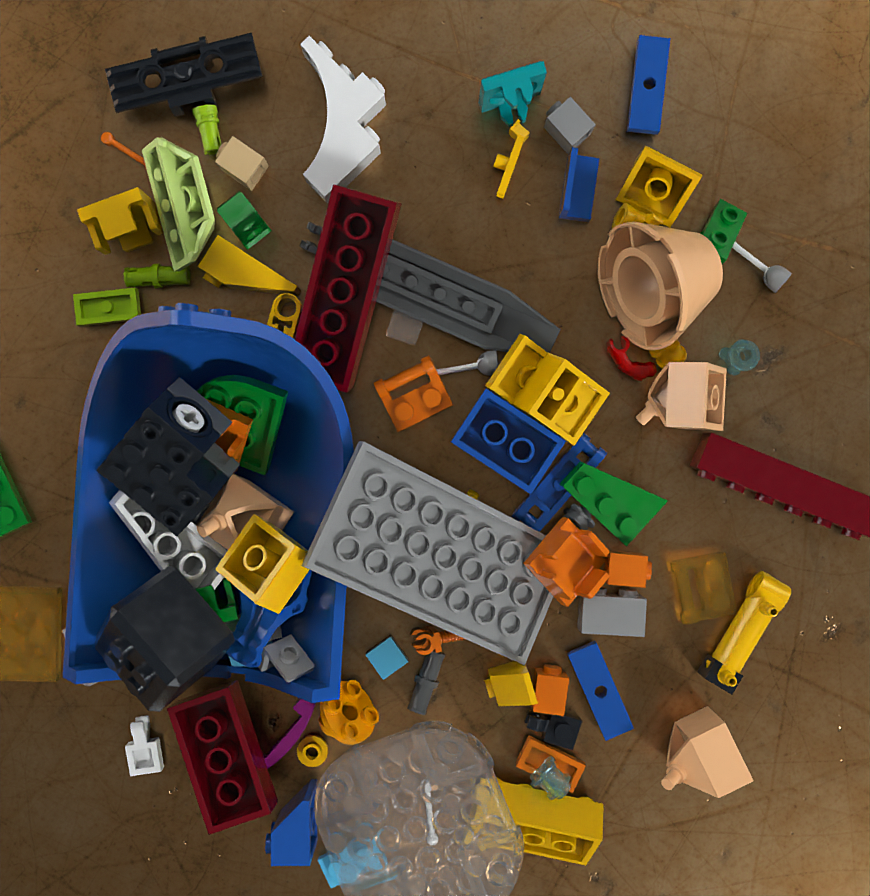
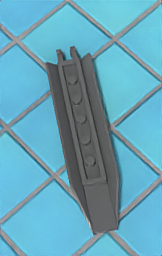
[300,222,561,353]

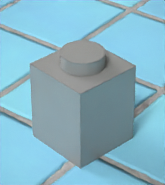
[544,96,596,155]

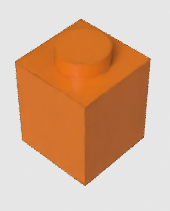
[603,550,652,588]
[530,664,569,716]

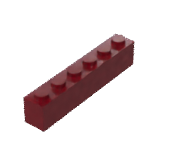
[689,432,870,541]

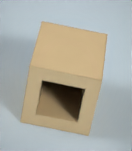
[215,136,269,191]

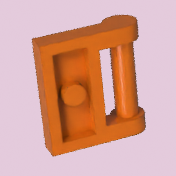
[373,355,454,432]

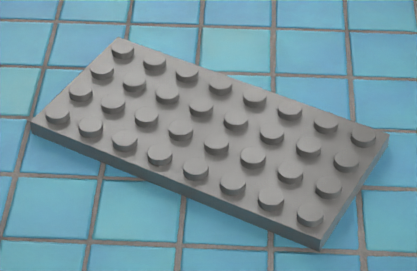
[301,441,553,665]

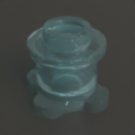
[719,339,760,375]
[530,756,571,800]

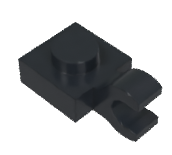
[524,710,582,751]

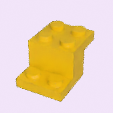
[485,334,610,446]

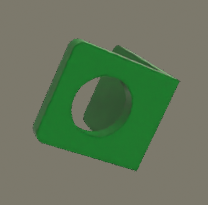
[217,191,271,250]

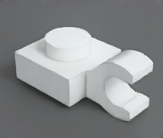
[125,715,164,776]

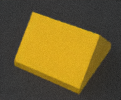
[616,145,702,228]

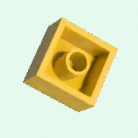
[215,514,309,614]

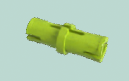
[123,263,191,289]

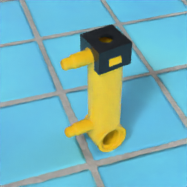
[697,571,791,695]

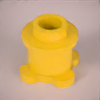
[649,339,687,369]

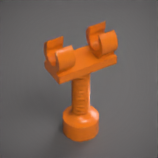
[410,625,466,655]

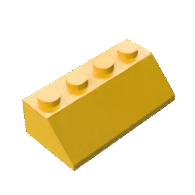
[466,777,604,866]

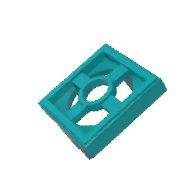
[478,61,547,127]

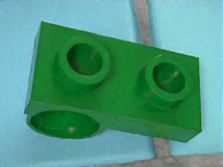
[700,198,748,264]

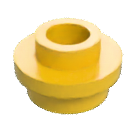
[297,735,328,767]

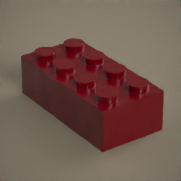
[167,680,278,835]

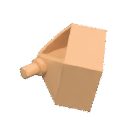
[636,362,727,431]
[196,473,294,550]
[661,706,754,798]

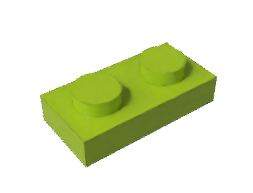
[73,287,141,327]

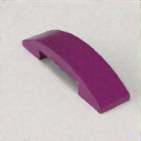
[262,698,317,769]

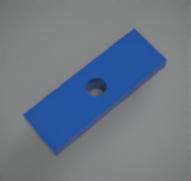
[627,35,671,135]
[567,641,634,741]

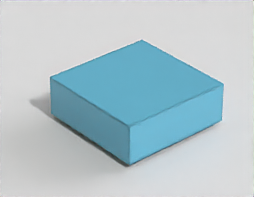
[365,635,409,680]

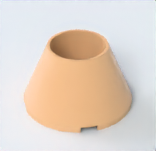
[598,222,723,350]

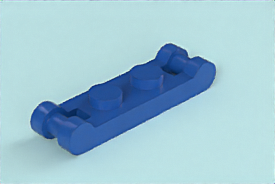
[511,432,607,532]

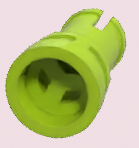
[192,104,222,155]

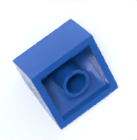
[265,779,318,866]

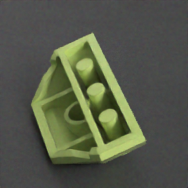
[142,137,215,272]

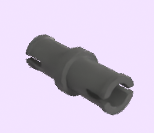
[407,650,446,715]

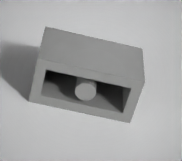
[577,587,647,637]

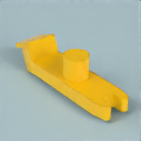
[493,119,530,199]

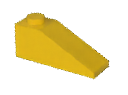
[197,235,301,296]

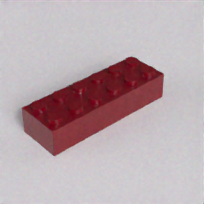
[295,184,402,393]

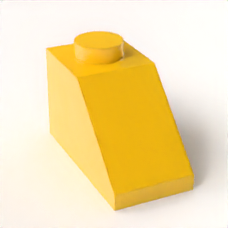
[484,661,538,706]

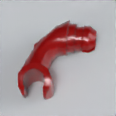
[607,336,657,382]

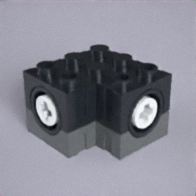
[96,377,240,536]

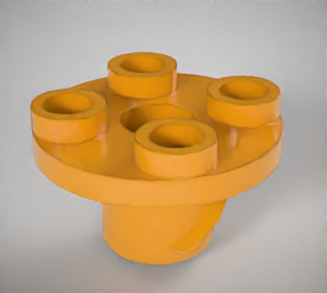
[318,680,379,745]

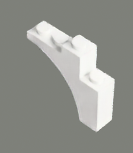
[300,36,386,204]

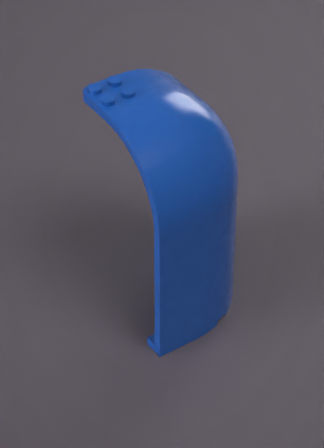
[63,303,354,703]

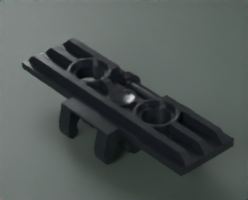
[105,32,263,117]

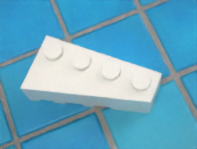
[109,490,227,590]

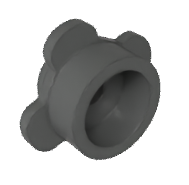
[564,504,595,530]

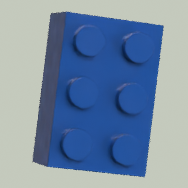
[451,389,566,494]

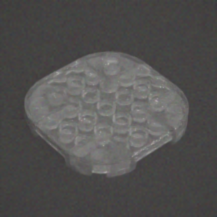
[314,721,524,896]

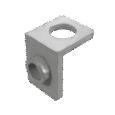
[259,634,314,682]

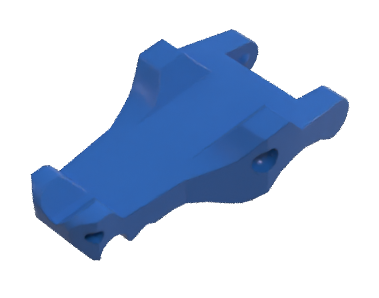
[227,570,312,668]

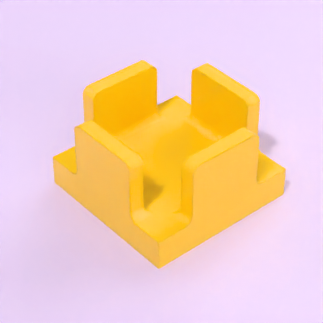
[77,187,164,255]

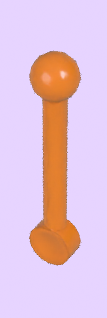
[101,132,147,170]

